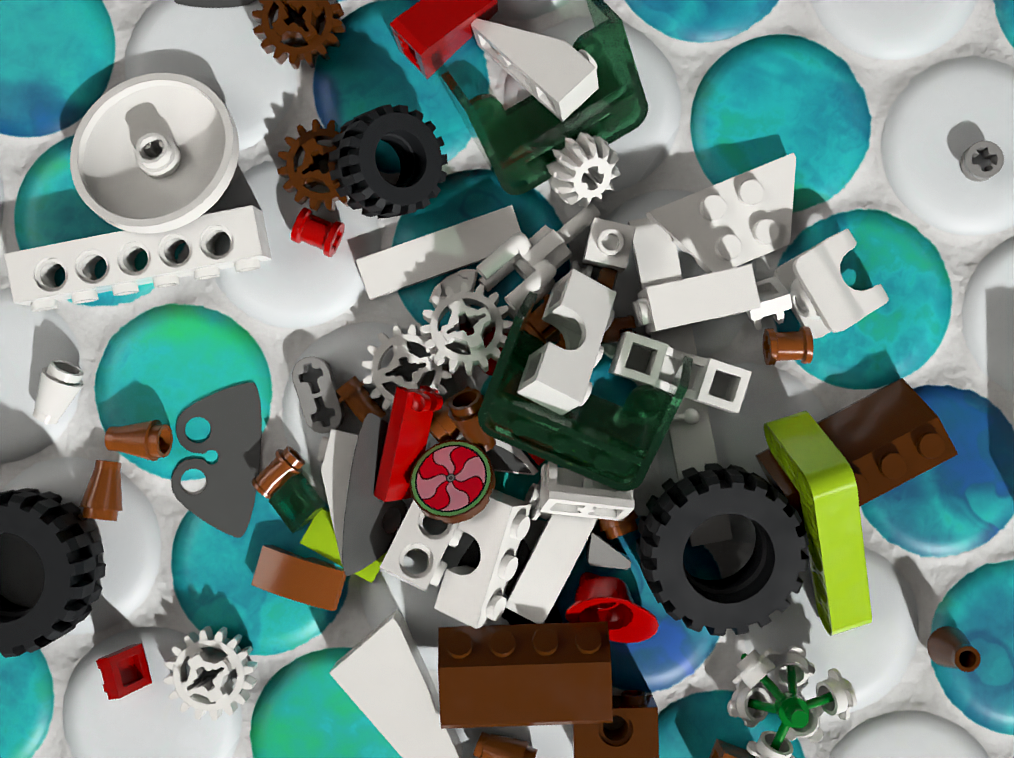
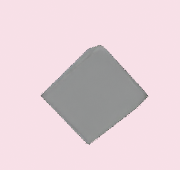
[586,529,631,570]

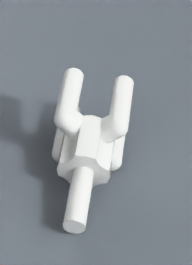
[476,203,601,322]

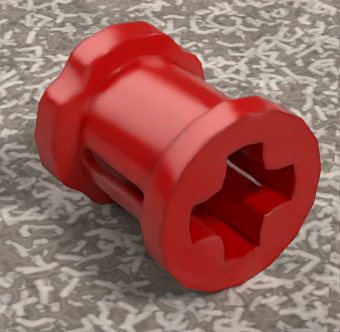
[291,207,345,257]

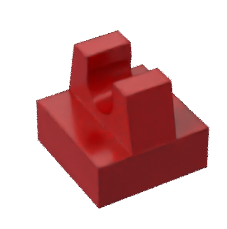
[96,643,152,700]

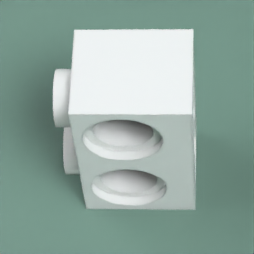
[380,500,463,592]

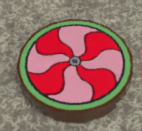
[409,440,496,524]

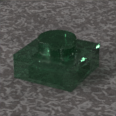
[269,473,326,533]

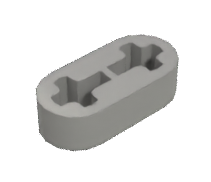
[292,357,345,434]

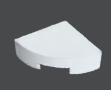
[429,269,478,307]

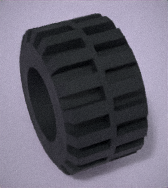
[329,104,448,219]

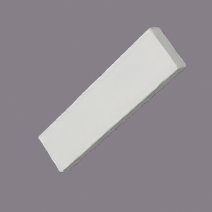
[356,205,522,300]

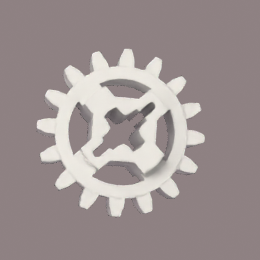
[420,282,513,376]
[361,324,453,410]
[163,626,258,721]

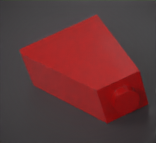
[390,0,498,80]

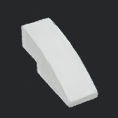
[505,513,597,624]

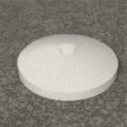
[70,72,239,234]

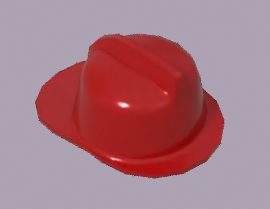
[565,572,659,643]

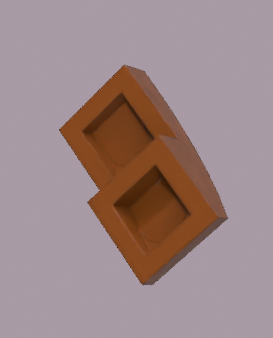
[251,545,346,611]

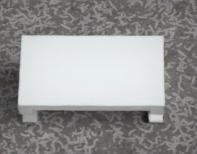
[540,461,635,521]

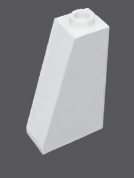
[329,609,463,758]

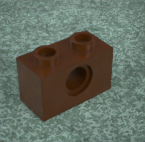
[571,690,659,758]

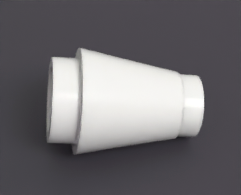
[32,360,84,424]

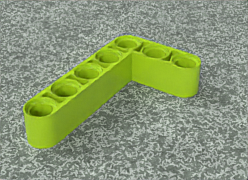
[763,411,872,636]

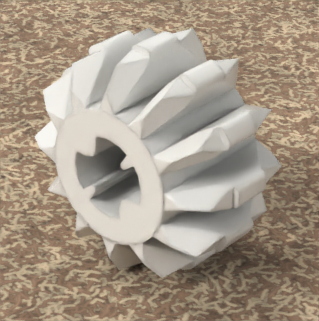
[546,132,621,208]

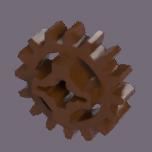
[252,0,345,69]
[277,119,349,212]

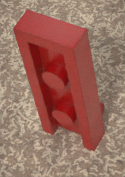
[374,385,443,502]

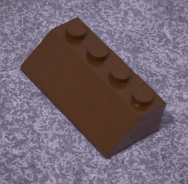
[755,378,958,530]
[438,621,613,729]

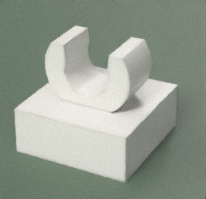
[746,276,792,330]

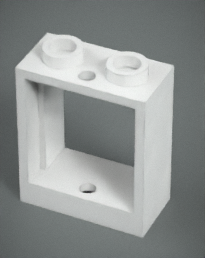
[632,264,761,334]

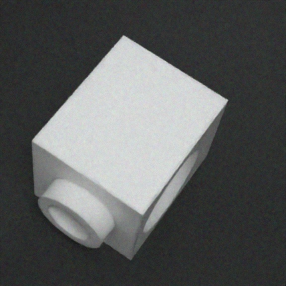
[581,217,636,273]

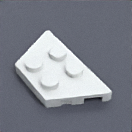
[646,153,796,274]

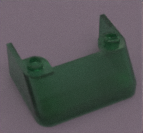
[441,0,648,195]
[478,291,693,491]

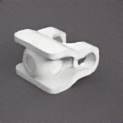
[773,229,889,339]

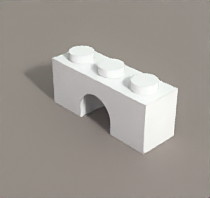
[517,269,617,416]
[608,331,752,413]
[434,489,532,629]

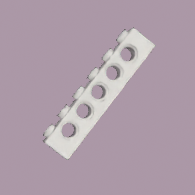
[4,205,272,312]

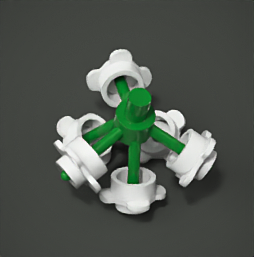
[727,645,857,758]

